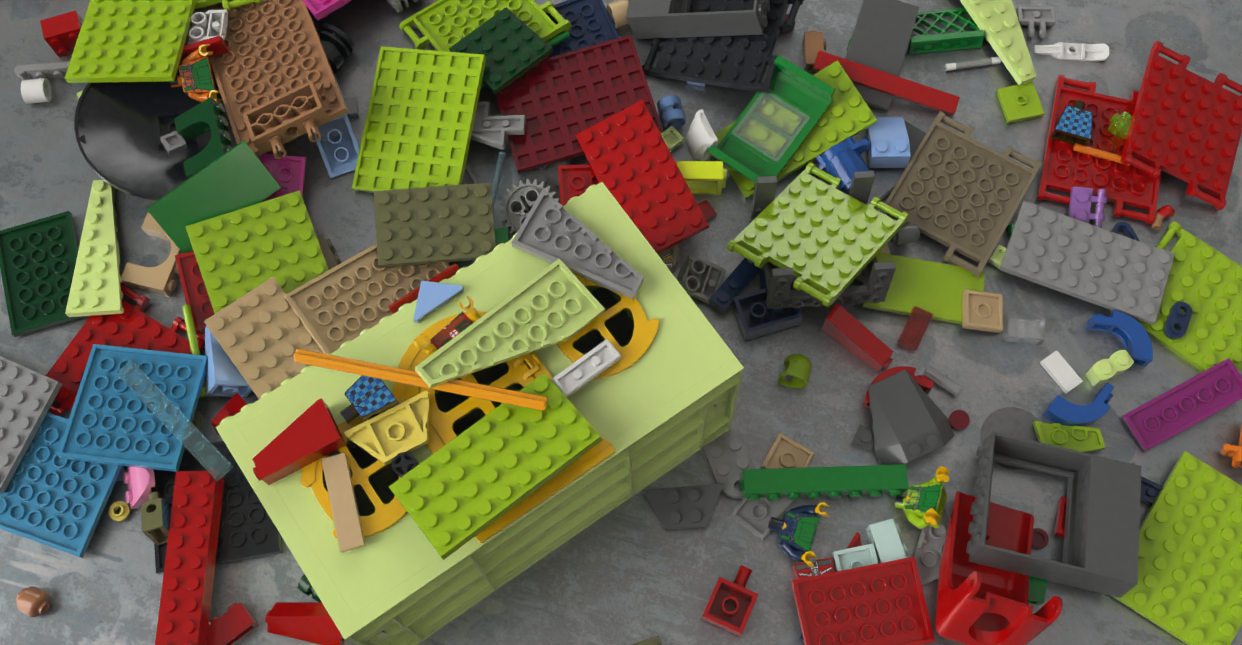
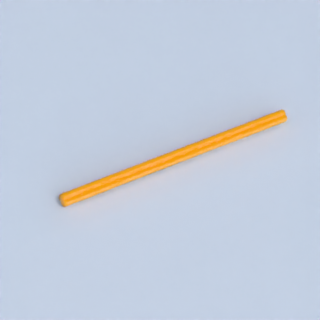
[294,349,548,411]

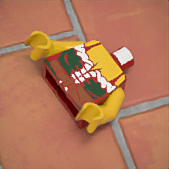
[414,296,481,356]

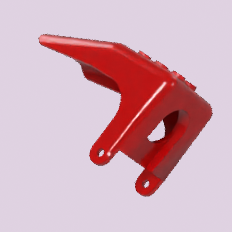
[935,491,1063,645]

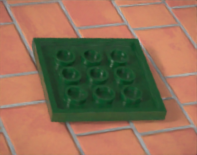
[449,7,553,95]

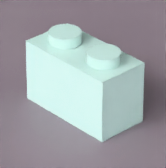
[866,519,908,563]

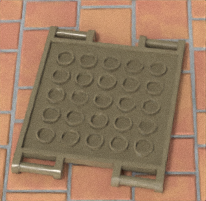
[880,111,1043,278]

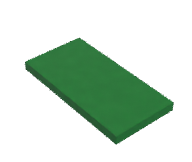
[147,140,281,253]

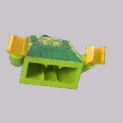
[895,466,950,529]

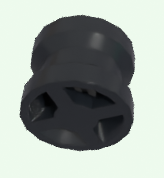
[392,452,419,478]

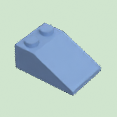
[315,113,360,178]
[866,117,911,168]

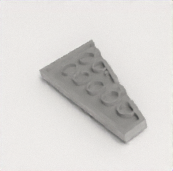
[511,189,644,300]

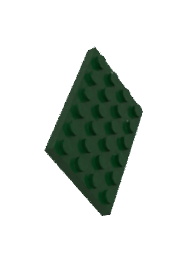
[0,211,85,337]

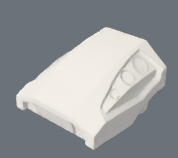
[188,9,228,44]
[685,109,718,161]

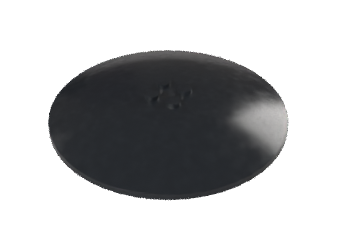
[74,44,237,201]

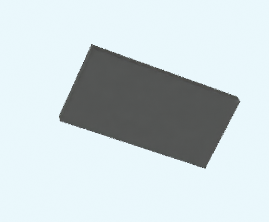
[845,0,919,111]

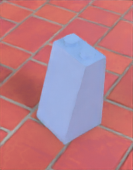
[205,326,252,397]

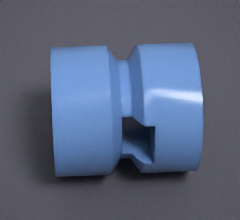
[657,95,687,130]

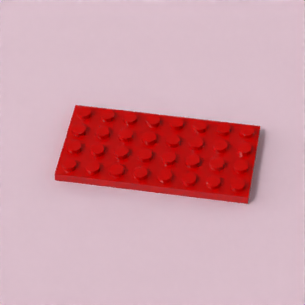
[576,99,710,254]

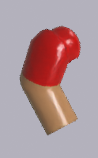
[1152,205,1175,230]

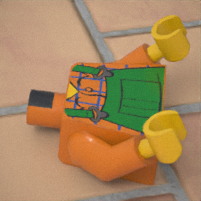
[170,44,222,102]

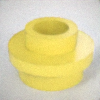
[109,501,130,522]

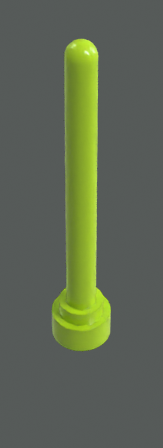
[182,304,207,398]

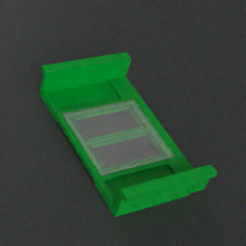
[707,55,835,184]

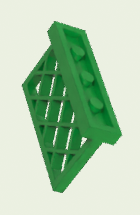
[907,8,985,55]

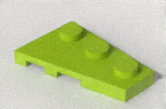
[1033,421,1106,453]

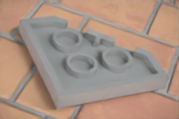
[913,504,951,586]

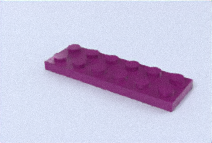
[1121,358,1242,452]

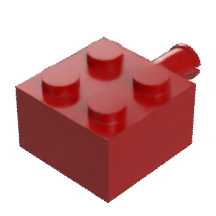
[40,10,83,58]
[702,565,759,637]

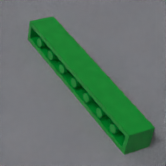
[740,464,909,501]

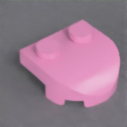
[123,466,155,509]

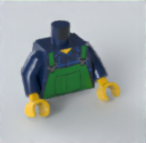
[768,502,830,567]

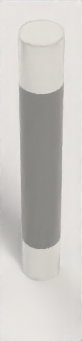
[945,56,1001,71]

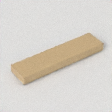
[321,453,366,553]

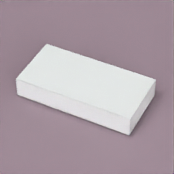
[1040,350,1083,394]

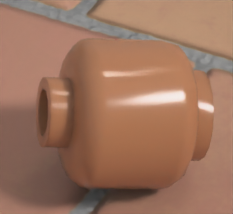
[16,586,50,617]

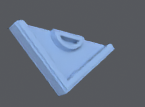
[413,281,464,323]

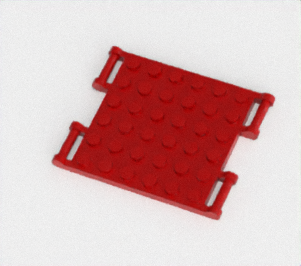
[1120,41,1242,210]
[1036,74,1162,225]
[46,282,205,418]

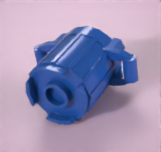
[812,137,871,195]

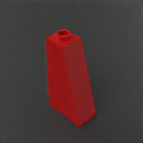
[821,303,894,372]
[253,398,346,485]
[265,602,345,645]

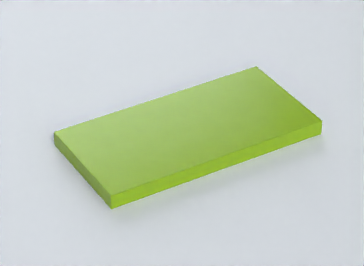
[862,252,985,325]

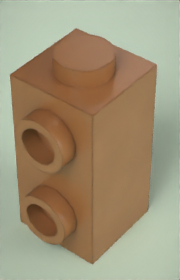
[803,30,827,73]

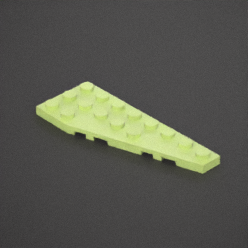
[415,259,605,388]

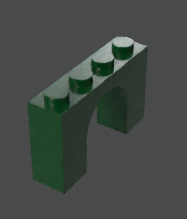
[174,97,232,179]

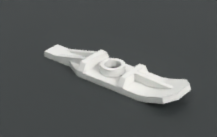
[1034,42,1109,62]

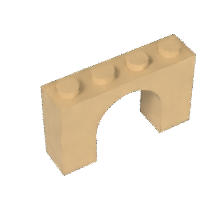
[121,212,183,297]

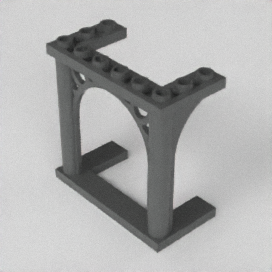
[751,171,896,309]

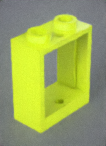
[677,161,727,195]

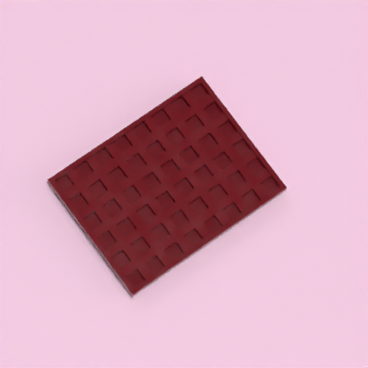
[496,35,663,173]

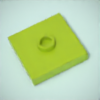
[996,82,1045,124]

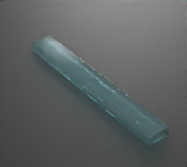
[116,360,233,481]

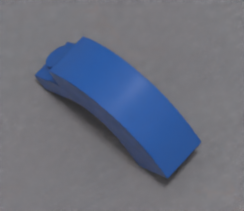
[1087,310,1153,367]
[1042,382,1114,426]

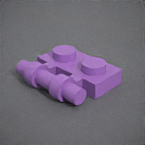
[1068,187,1107,228]

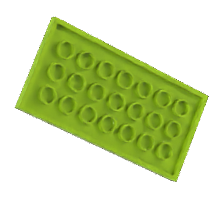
[715,60,877,200]
[389,373,602,560]

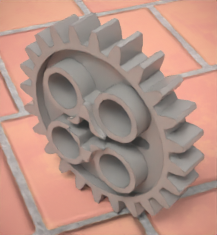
[499,179,560,234]

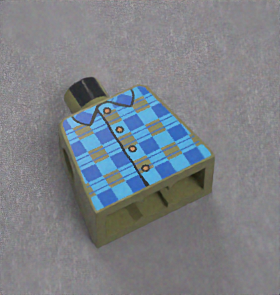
[141,492,171,545]

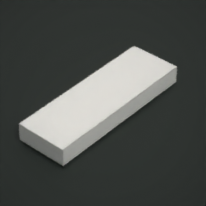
[551,339,622,398]

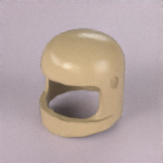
[606,0,629,30]

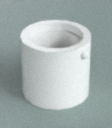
[20,78,53,104]

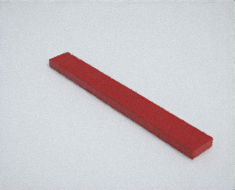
[813,50,960,116]

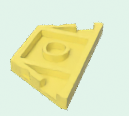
[344,390,430,465]

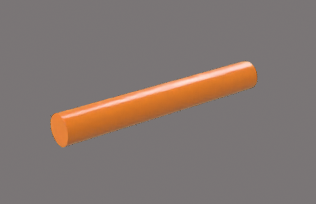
[1073,143,1130,166]

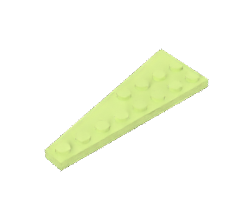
[65,180,124,317]

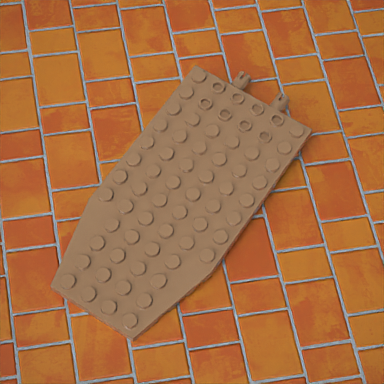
[207,0,349,159]

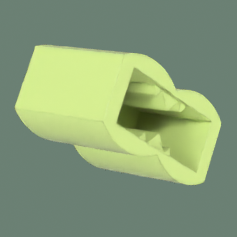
[1085,350,1134,387]

